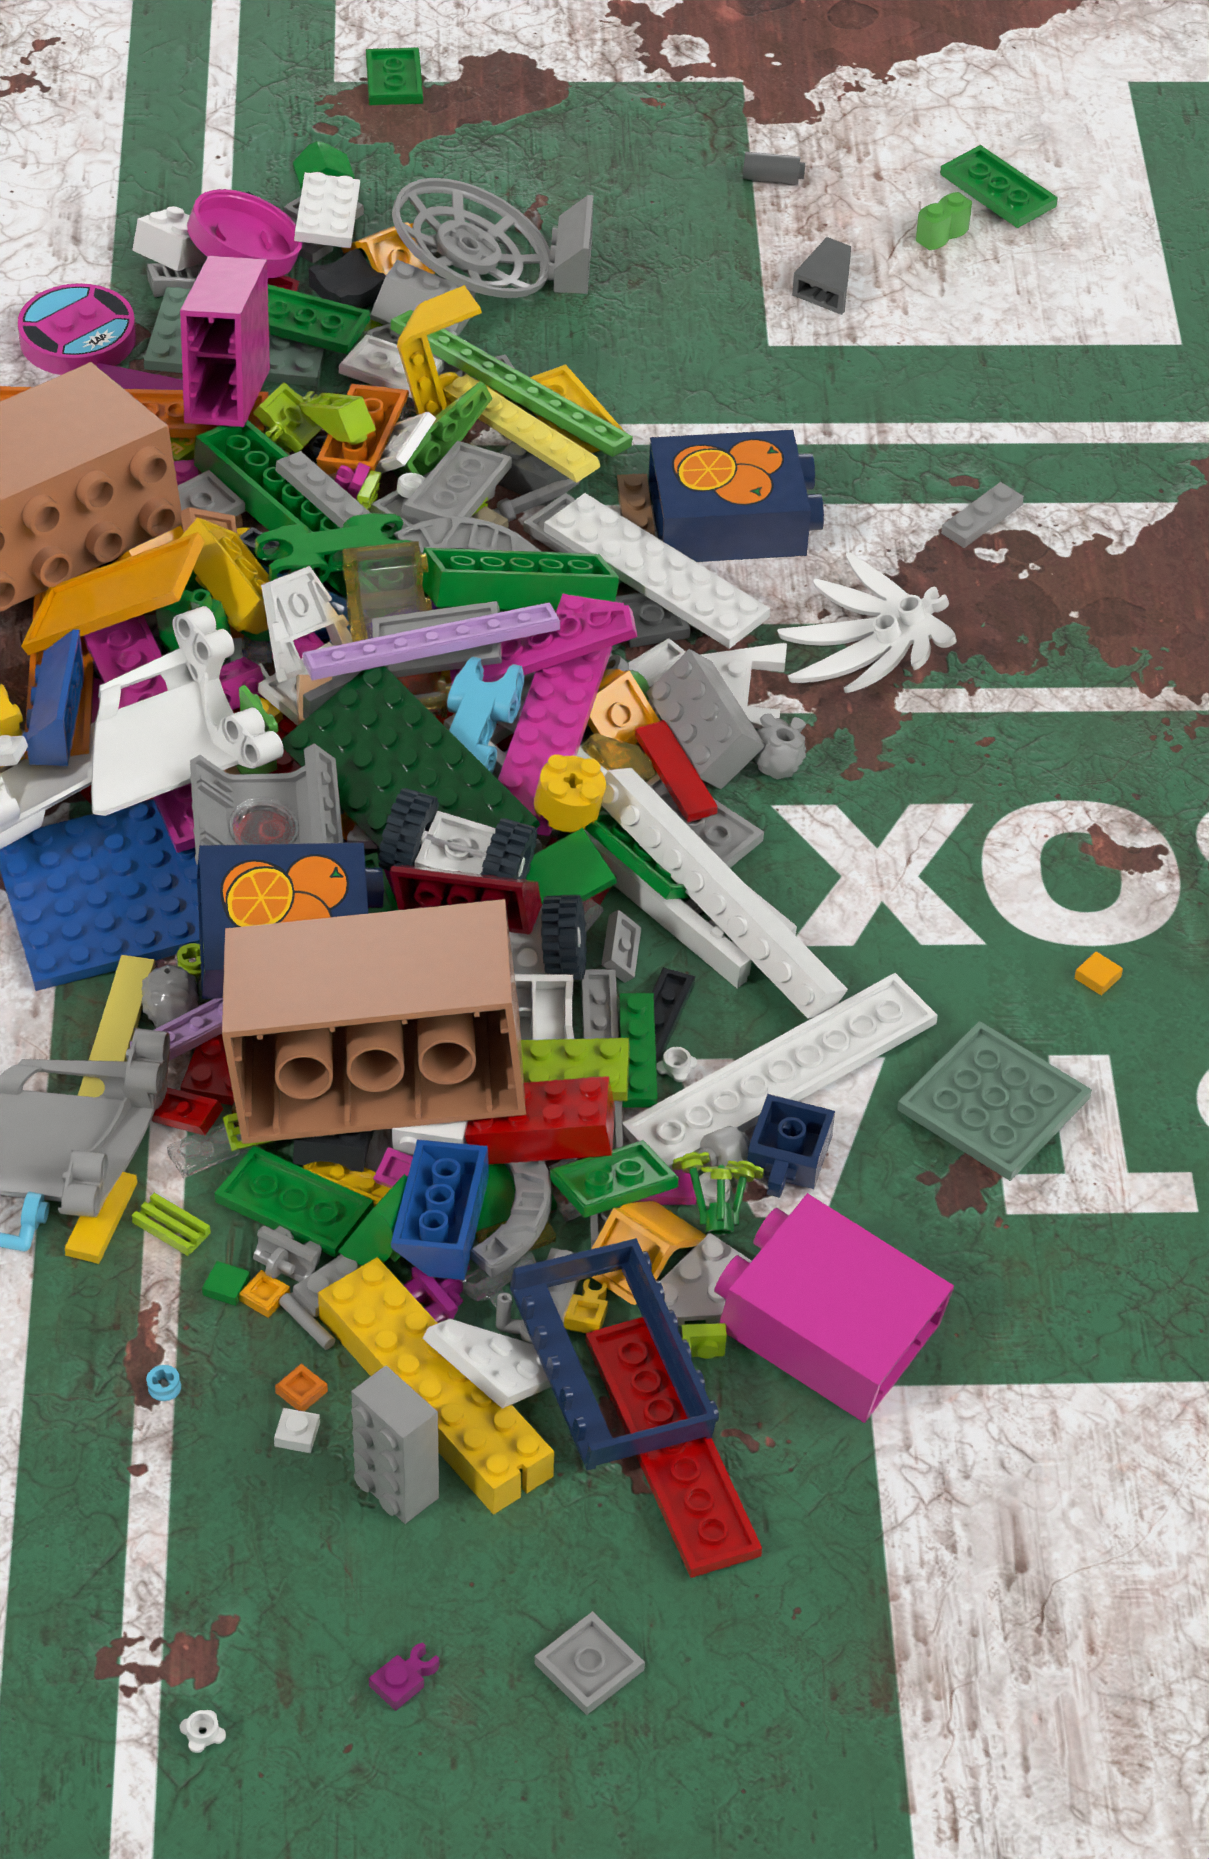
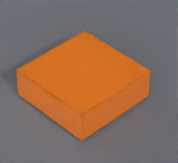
[275,1363,328,1412]

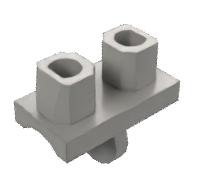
[253,1226,322,1282]

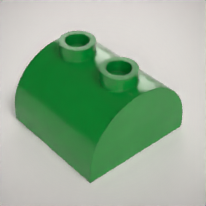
[338,1174,408,1266]

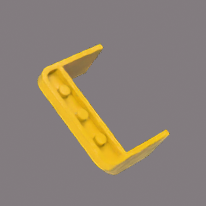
[397,285,505,417]

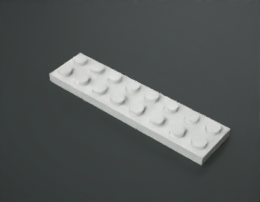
[544,493,770,649]

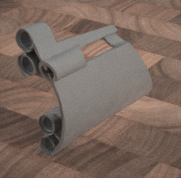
[0,1028,170,1218]

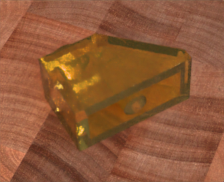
[581,733,656,782]

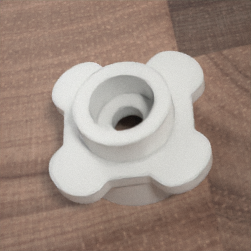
[656,1047,697,1082]
[180,1710,226,1753]

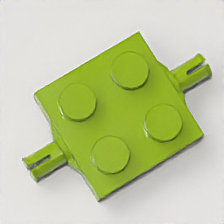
[253,382,323,453]

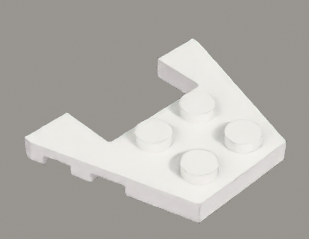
[261,566,361,683]
[701,643,787,729]

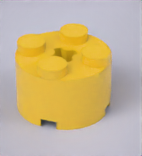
[534,754,606,832]

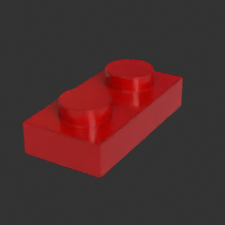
[151,1087,224,1136]

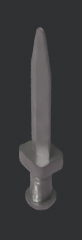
[492,479,581,522]

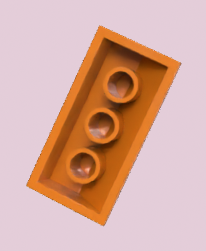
[316,384,409,475]

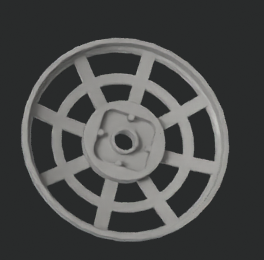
[392,178,553,298]

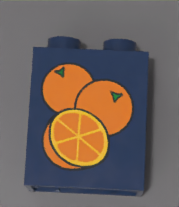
[648,429,824,562]
[197,842,384,999]

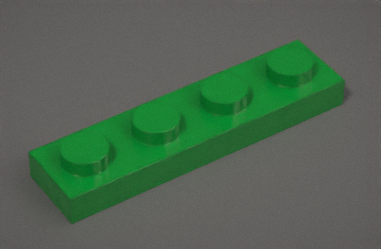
[619,993,657,1108]

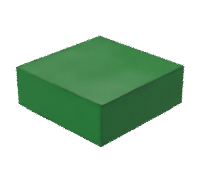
[202,1261,251,1306]

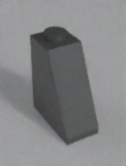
[792,237,851,315]

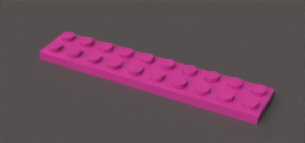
[498,594,624,836]
[82,614,239,853]

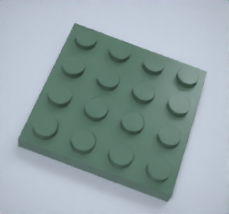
[897,1021,1092,1181]

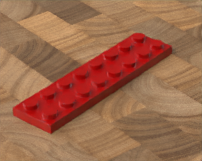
[585,1317,762,1578]

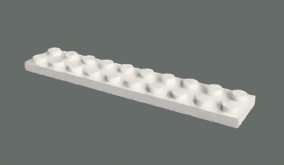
[622,973,938,1169]

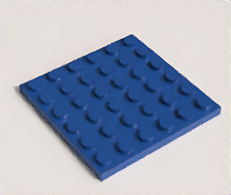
[0,799,200,991]

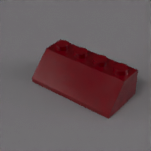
[390,865,542,935]

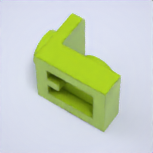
[681,1323,727,1359]

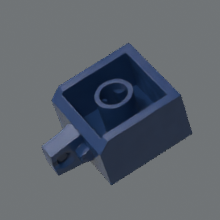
[747,1094,835,1198]

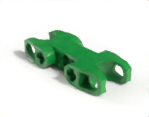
[254,513,418,583]

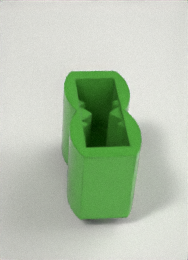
[916,192,972,250]

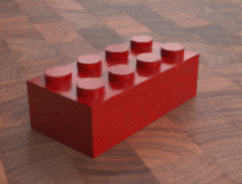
[465,1076,615,1165]

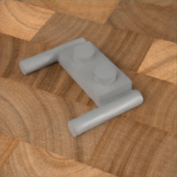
[279,1254,403,1350]

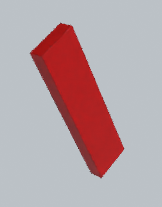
[635,720,718,823]

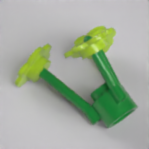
[671,1152,764,1235]

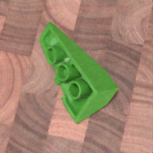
[392,382,493,478]

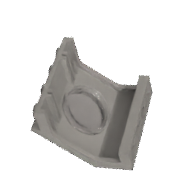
[190,744,343,865]

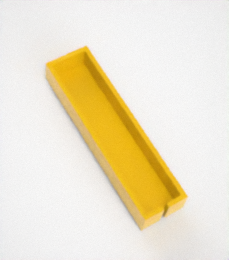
[318,1257,554,1515]

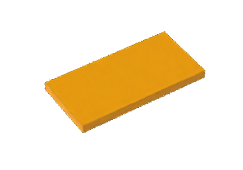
[21,532,205,655]

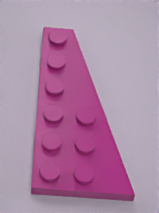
[450,605,638,684]

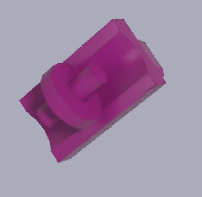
[403,1266,464,1323]

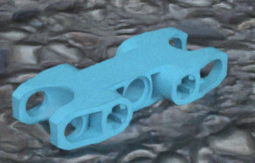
[447,657,524,774]

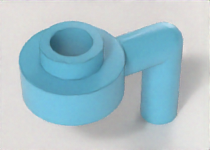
[0,1191,50,1252]

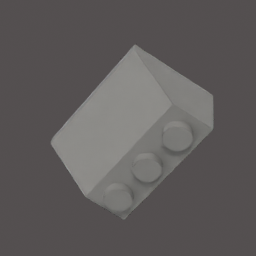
[548,195,593,294]
[370,260,476,336]

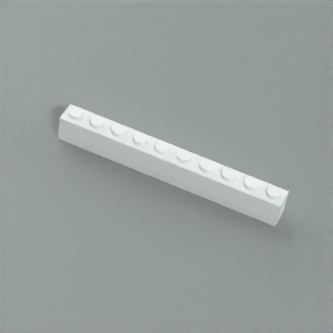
[601,768,848,1018]

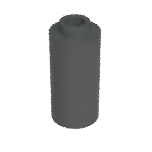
[743,152,806,184]

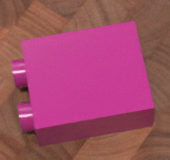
[180,256,270,427]
[714,1193,954,1423]

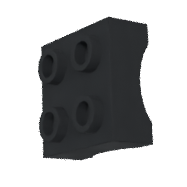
[309,248,386,308]
[293,1130,374,1172]

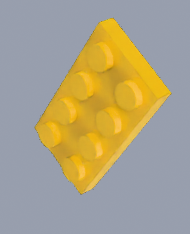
[530,364,625,453]

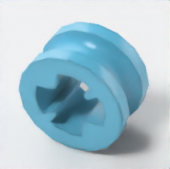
[146,1365,181,1401]

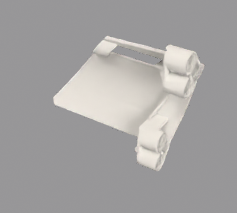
[91,606,284,816]
[0,722,95,849]

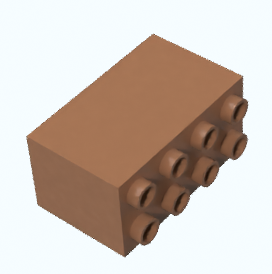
[0,362,183,612]
[222,899,526,1144]

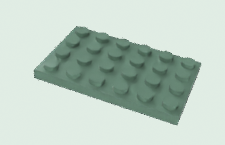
[144,287,327,387]

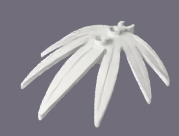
[777,552,957,693]

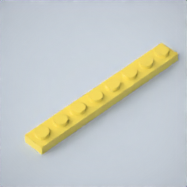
[443,374,601,483]

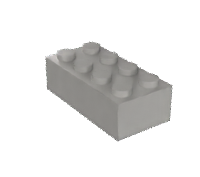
[646,649,766,789]
[351,1365,439,1524]

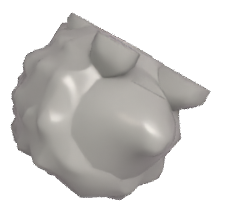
[754,714,806,779]
[141,965,199,1028]

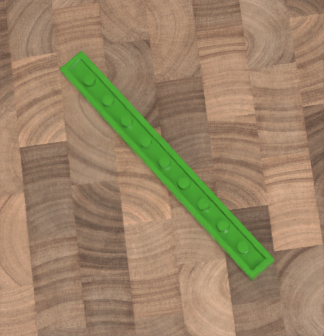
[390,309,633,457]

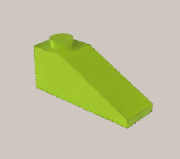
[299,393,376,445]

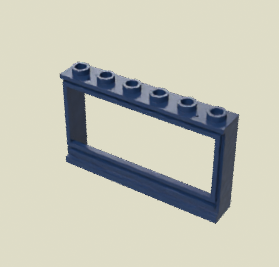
[510,1238,719,1471]

